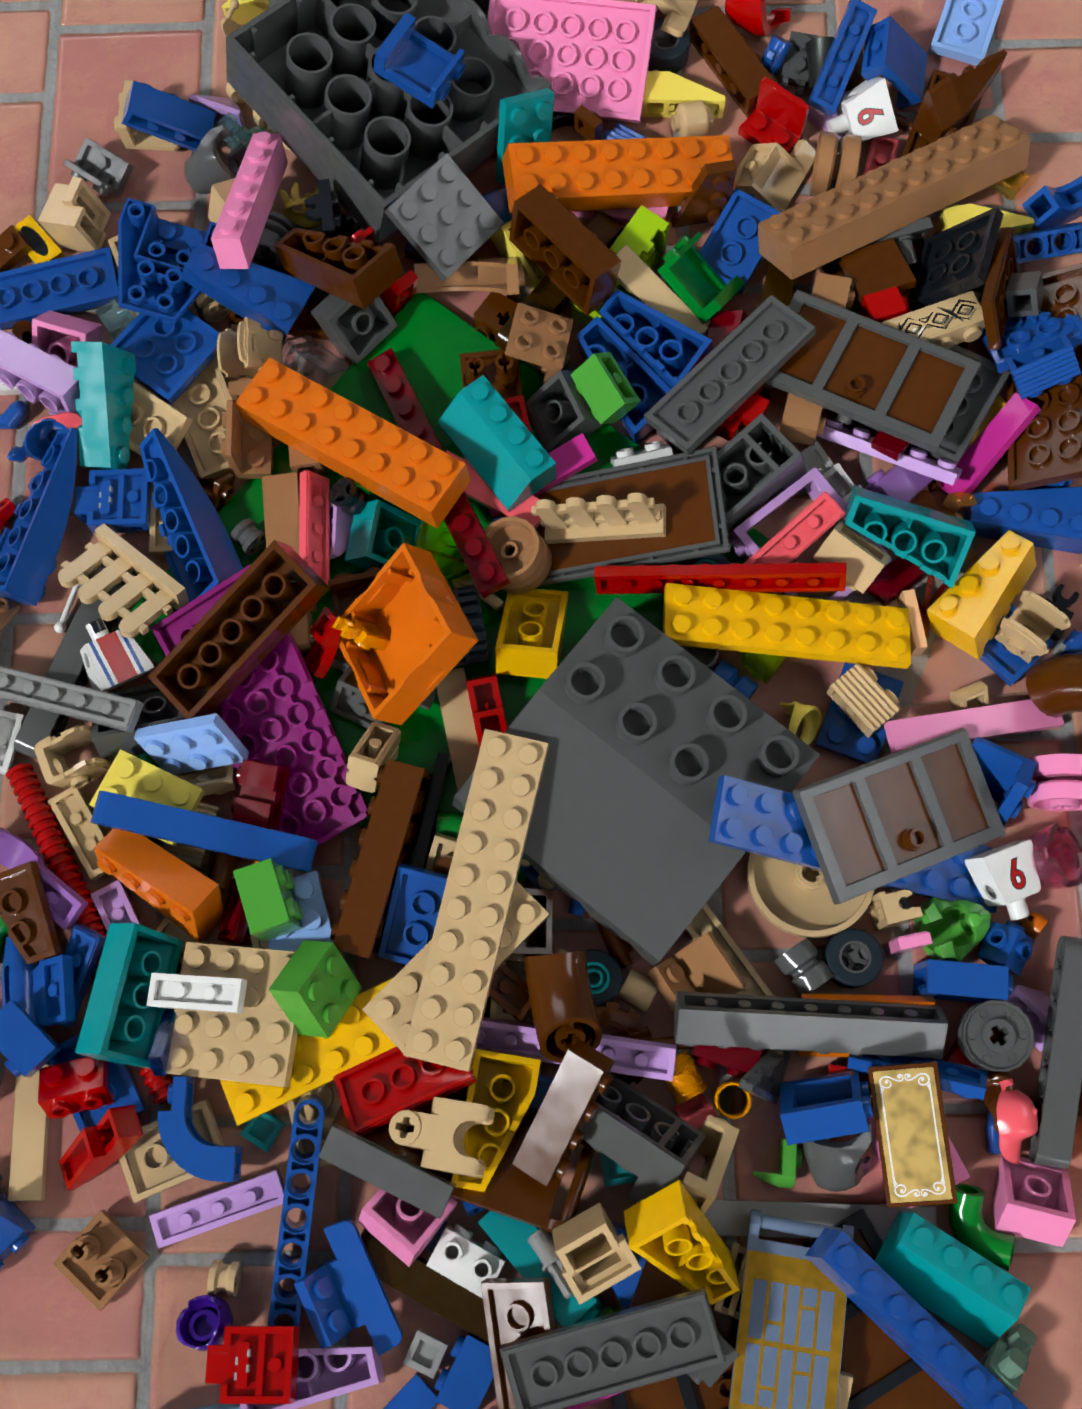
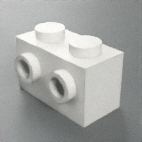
[426,1223,507,1299]

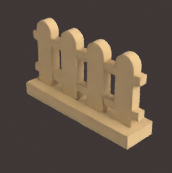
[531,493,666,544]
[58,523,189,638]

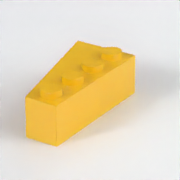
[927,530,1037,660]
[623,1180,740,1305]

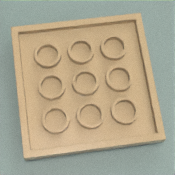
[163,942,298,1088]

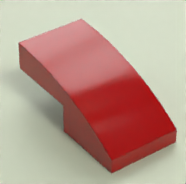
[304,607,341,679]

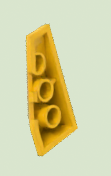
[451,1049,541,1192]

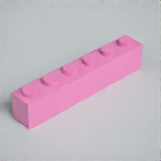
[211,131,288,269]

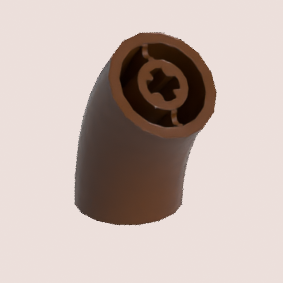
[1026,652,1082,718]
[524,951,602,1063]

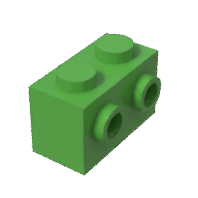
[570,352,641,425]

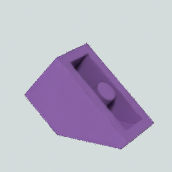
[864,466,933,502]

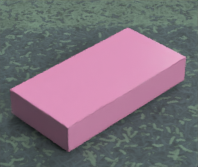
[884,931,933,956]

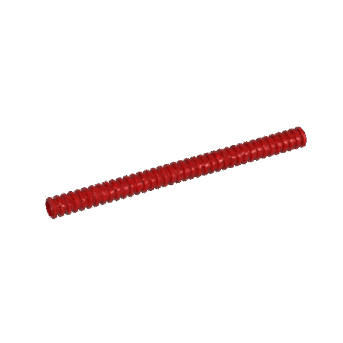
[6,763,173,1105]

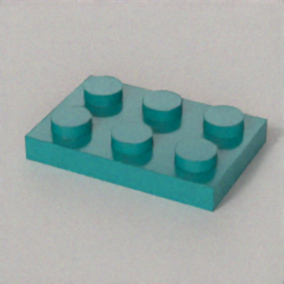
[496,88,555,185]

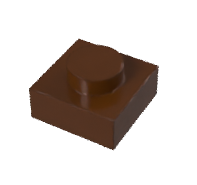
[574,105,603,140]

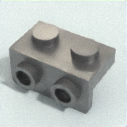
[63,137,134,196]

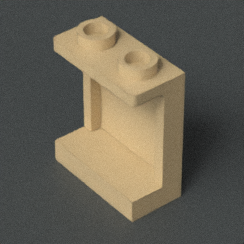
[681,1115,740,1214]

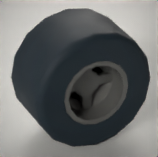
[648,18,690,73]
[821,928,884,989]

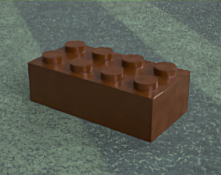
[509,184,621,316]

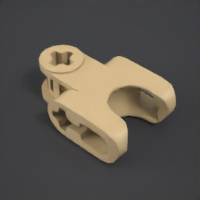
[389,1097,495,1178]

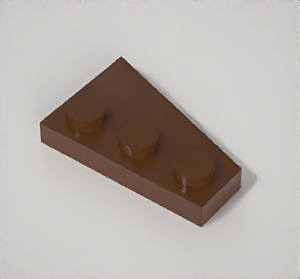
[671,160,736,228]
[0,861,62,965]

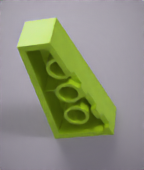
[570,205,669,327]

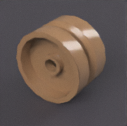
[809,131,862,197]
[484,516,552,594]

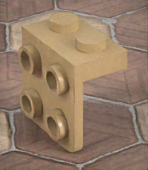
[114,80,180,151]

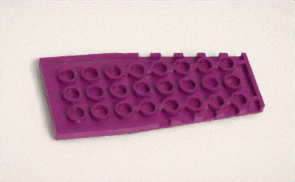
[151,565,371,848]

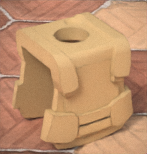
[217,317,284,378]
[994,590,1071,664]
[34,725,112,790]

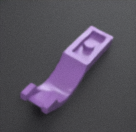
[0,827,88,930]

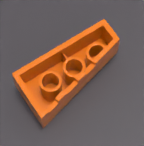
[94,828,224,943]

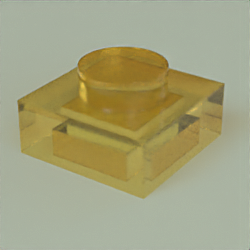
[989,171,1030,201]

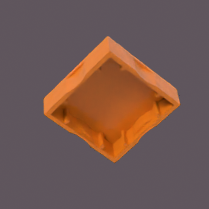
[339,543,479,725]

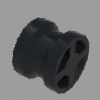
[329,478,368,516]

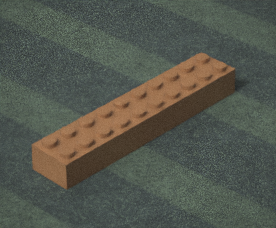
[758,115,1031,280]

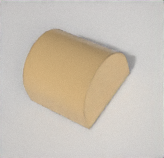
[950,681,990,711]
[617,969,658,1013]

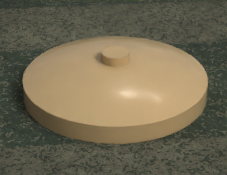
[746,853,875,938]

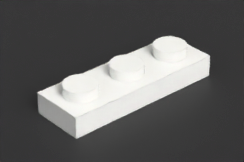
[146,973,247,1014]

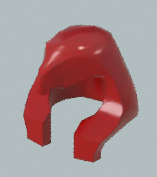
[725,0,791,37]

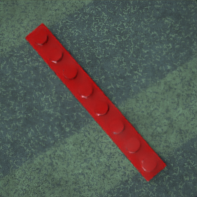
[594,561,846,594]

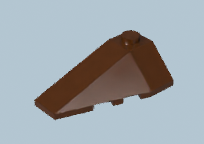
[913,50,1007,144]

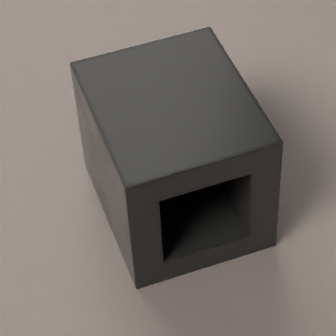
[1005,271,1044,318]

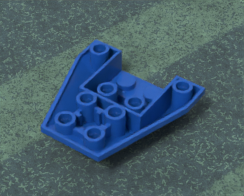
[118,198,217,323]

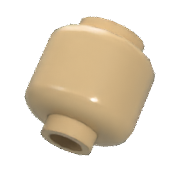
[671,100,713,137]

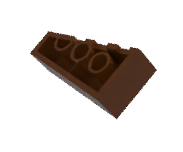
[274,228,404,309]

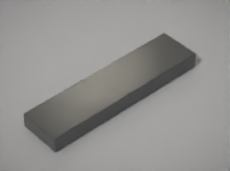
[319,1124,456,1219]

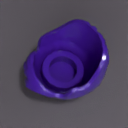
[176,1295,233,1351]

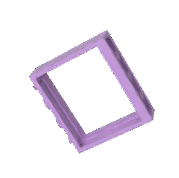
[729,467,892,601]

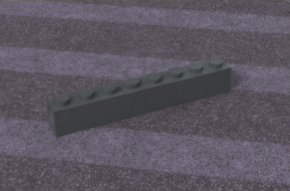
[673,991,948,1059]

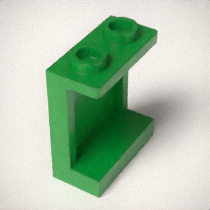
[657,232,745,324]

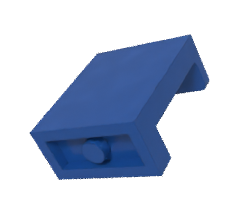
[373,12,466,109]
[861,16,928,110]

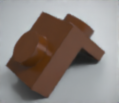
[197,473,235,508]

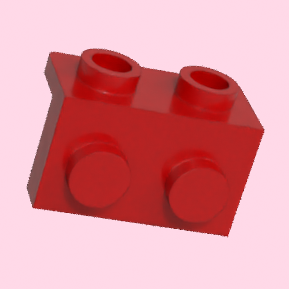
[38,1056,114,1119]

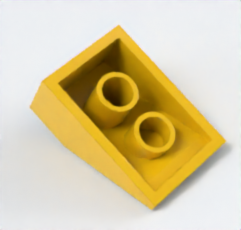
[495,589,568,679]

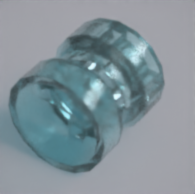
[215,112,252,150]

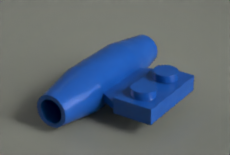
[1,936,76,1028]

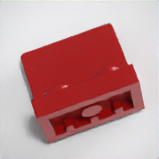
[738,77,810,154]

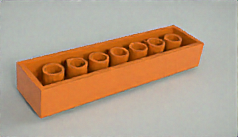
[502,135,736,214]
[234,357,471,528]

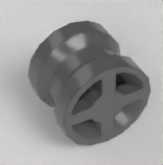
[230,518,266,556]

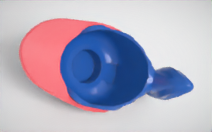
[7,412,82,463]

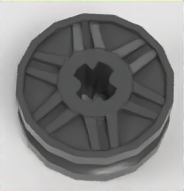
[957,1000,1034,1072]

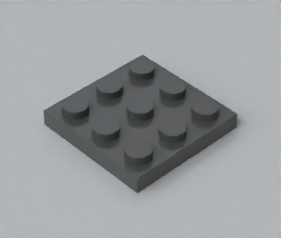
[384,153,504,281]

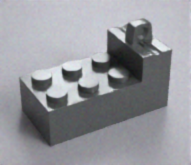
[718,413,807,534]
[581,1072,707,1204]

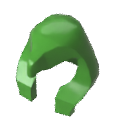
[914,897,991,962]

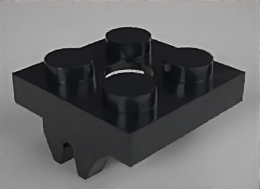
[304,179,345,238]

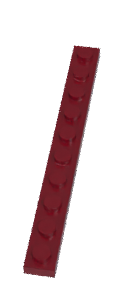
[367,348,511,598]

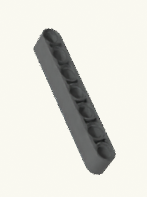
[14,564,133,760]
[1029,935,1082,1169]

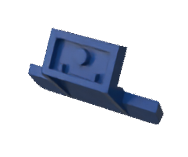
[294,1219,403,1356]

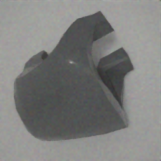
[184,124,247,195]
[802,1121,872,1192]

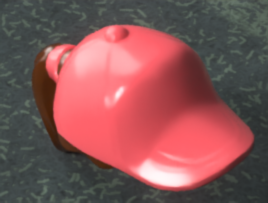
[984,1071,1038,1164]

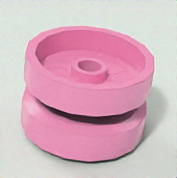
[1027,753,1082,812]

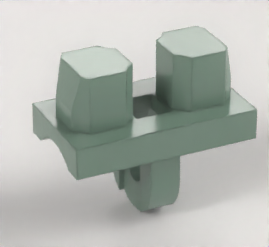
[982,1323,1037,1394]

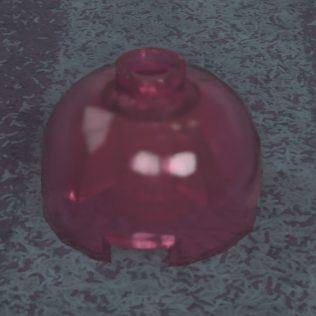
[1029,824,1082,889]

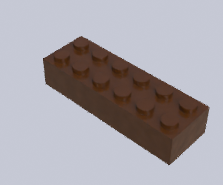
[148,540,330,719]
[330,759,432,959]

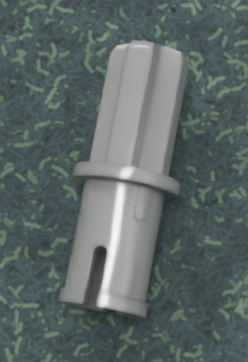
[527,1229,574,1299]

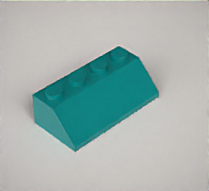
[438,375,557,512]
[75,923,184,1069]
[875,1211,1032,1348]

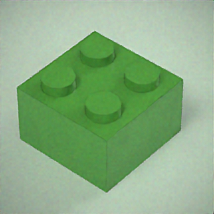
[233,858,304,941]
[268,940,362,1038]

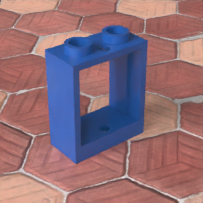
[913,959,1013,1003]
[780,1070,874,1145]

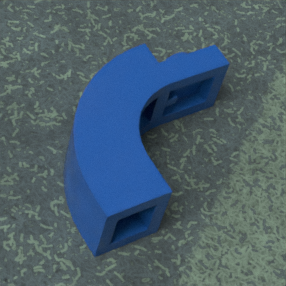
[1022,176,1082,229]
[158,1076,243,1182]

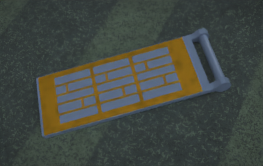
[728,1209,854,1409]

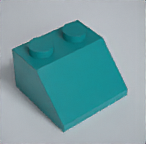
[344,499,424,570]

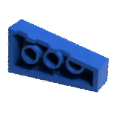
[181,243,315,343]
[599,289,714,389]
[576,316,671,445]
[963,487,1082,554]

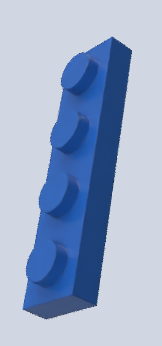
[807,0,878,116]
[847,1054,988,1100]

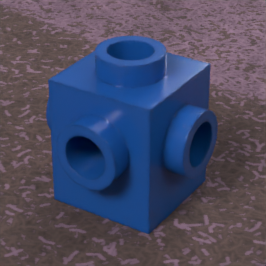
[977,921,1034,977]

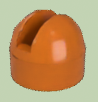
[1021,912,1050,940]

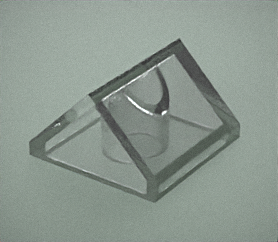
[282,335,351,390]

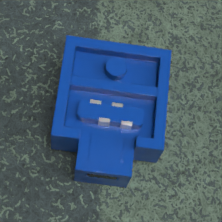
[74,468,151,534]

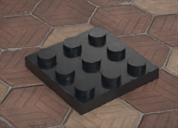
[908,207,1004,311]

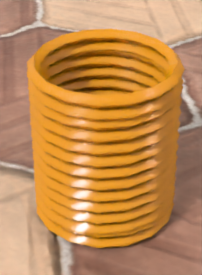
[665,1050,708,1105]
[713,1081,752,1119]

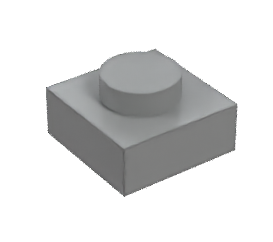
[402,1328,449,1379]

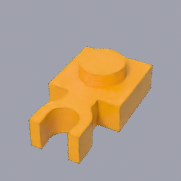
[332,616,390,651]

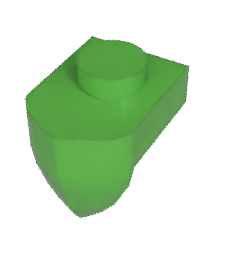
[753,1138,802,1188]

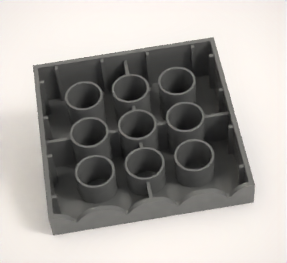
[226,0,552,244]
[453,597,820,966]

